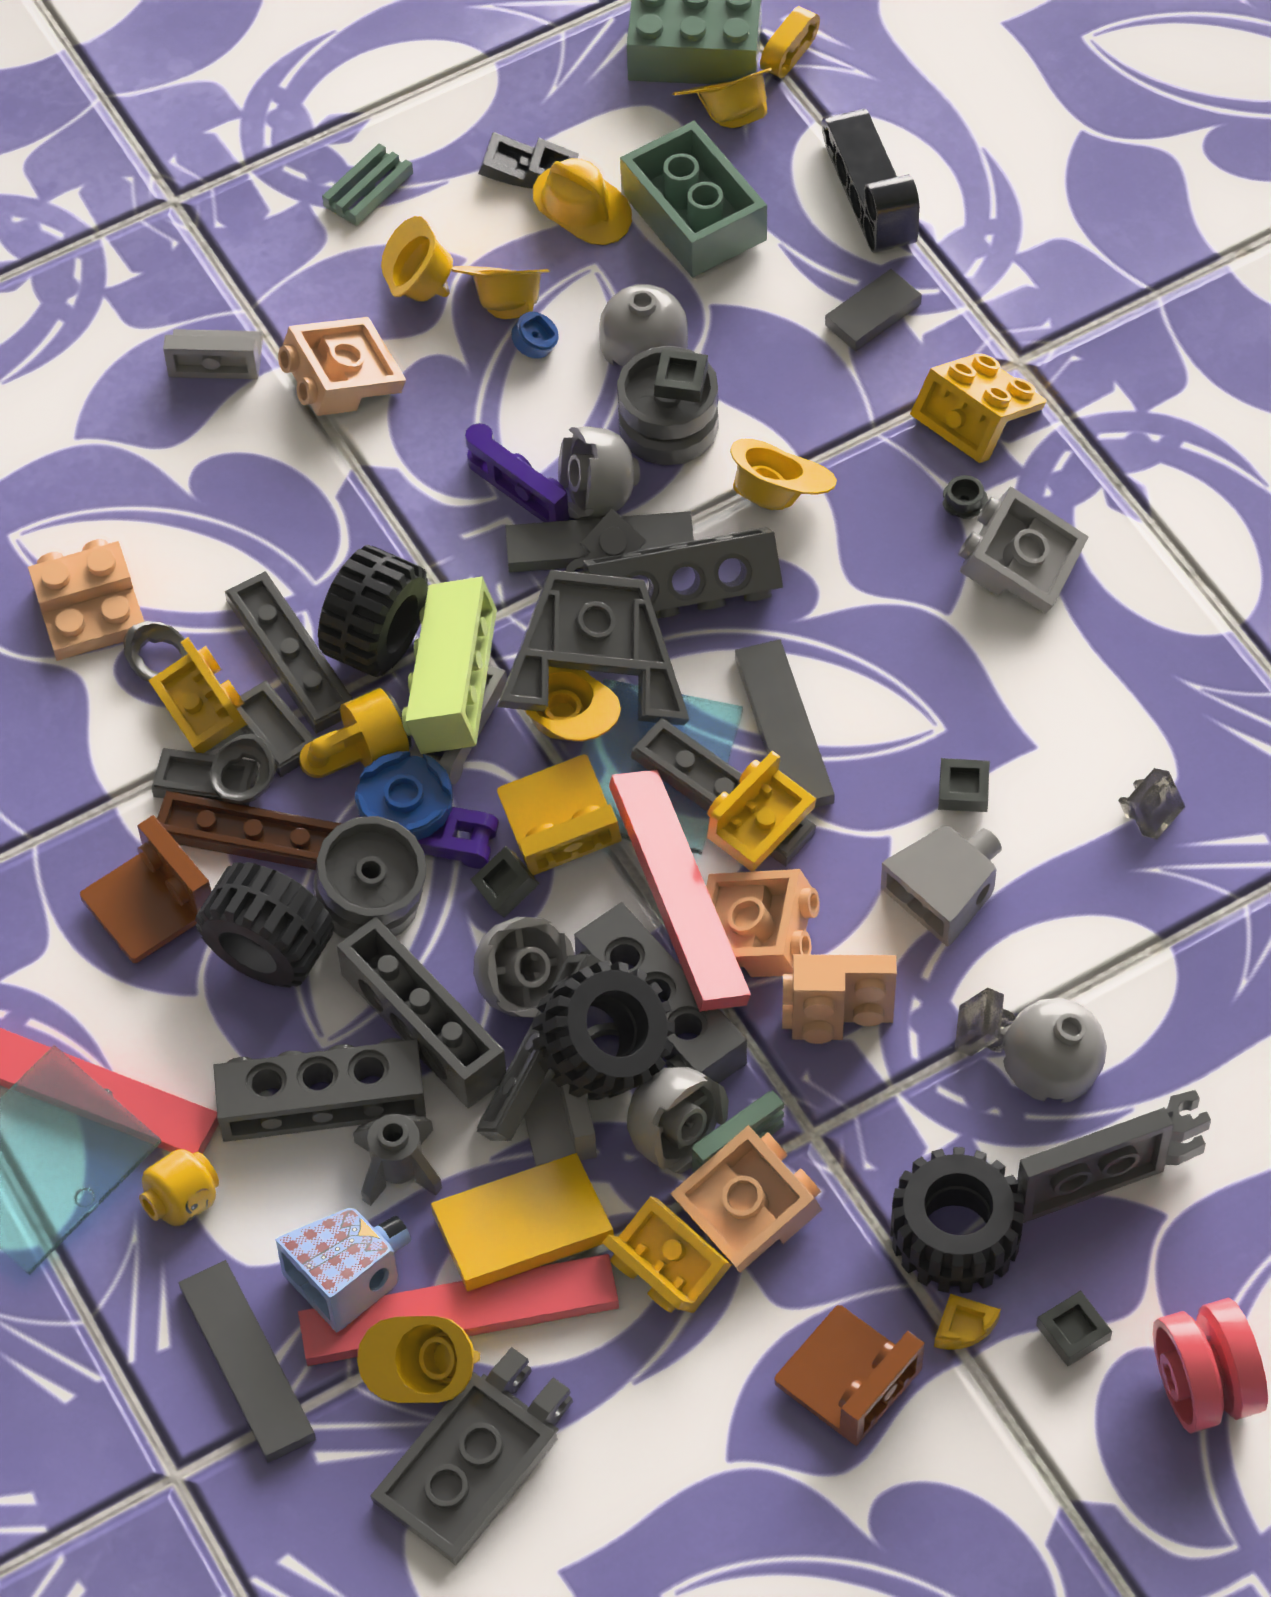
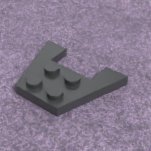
[497,570,689,725]

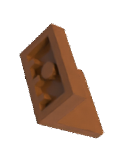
[80,815,212,963]
[774,1305,925,1446]

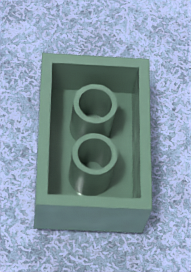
[627,0,762,84]
[620,120,767,278]

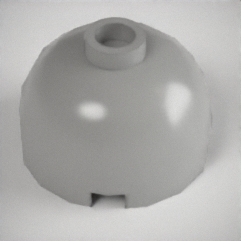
[599,284,688,366]
[558,426,640,520]
[473,917,575,1017]
[1002,998,1107,1103]
[627,1067,729,1173]

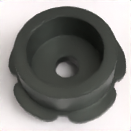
[942,475,988,519]

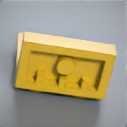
[910,354,1047,463]
[497,754,622,876]

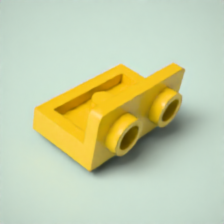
[148,637,247,753]
[707,751,816,872]
[602,1196,732,1313]

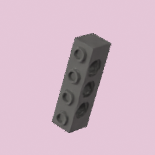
[583,527,783,618]
[574,902,747,1084]
[336,917,506,1109]
[213,1038,427,1142]

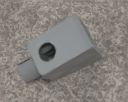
[881,826,1002,947]

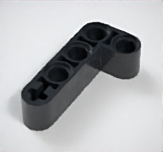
[821,108,920,253]

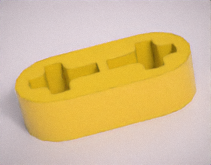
[760,6,820,78]

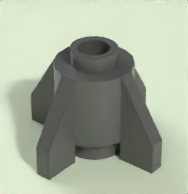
[353,1114,442,1206]

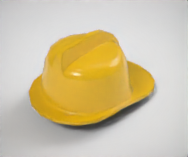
[672,68,772,128]
[533,159,632,245]
[381,216,453,302]
[451,266,550,319]
[730,439,837,510]
[524,667,621,741]
[357,1316,480,1403]

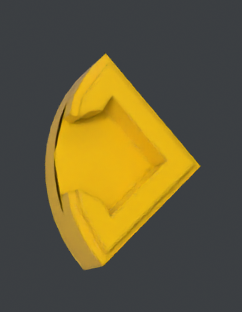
[934,1294,1001,1350]

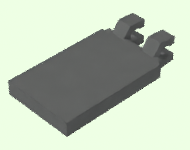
[1017,1090,1211,1223]
[370,1347,573,1565]

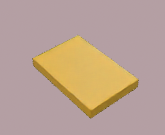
[431,1153,614,1292]

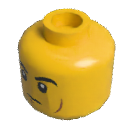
[139,1149,219,1226]

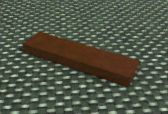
[157,791,342,870]

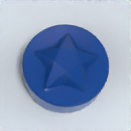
[511,312,559,359]

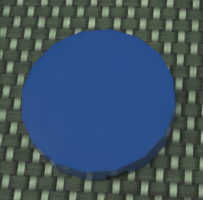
[355,751,453,840]

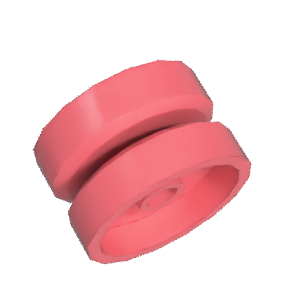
[1152,1298,1268,1434]

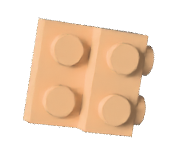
[278,317,406,416]
[28,539,144,661]
[706,869,820,977]
[782,954,897,1044]
[670,1125,822,1273]

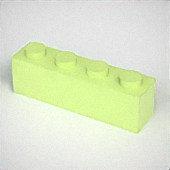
[402,576,497,754]

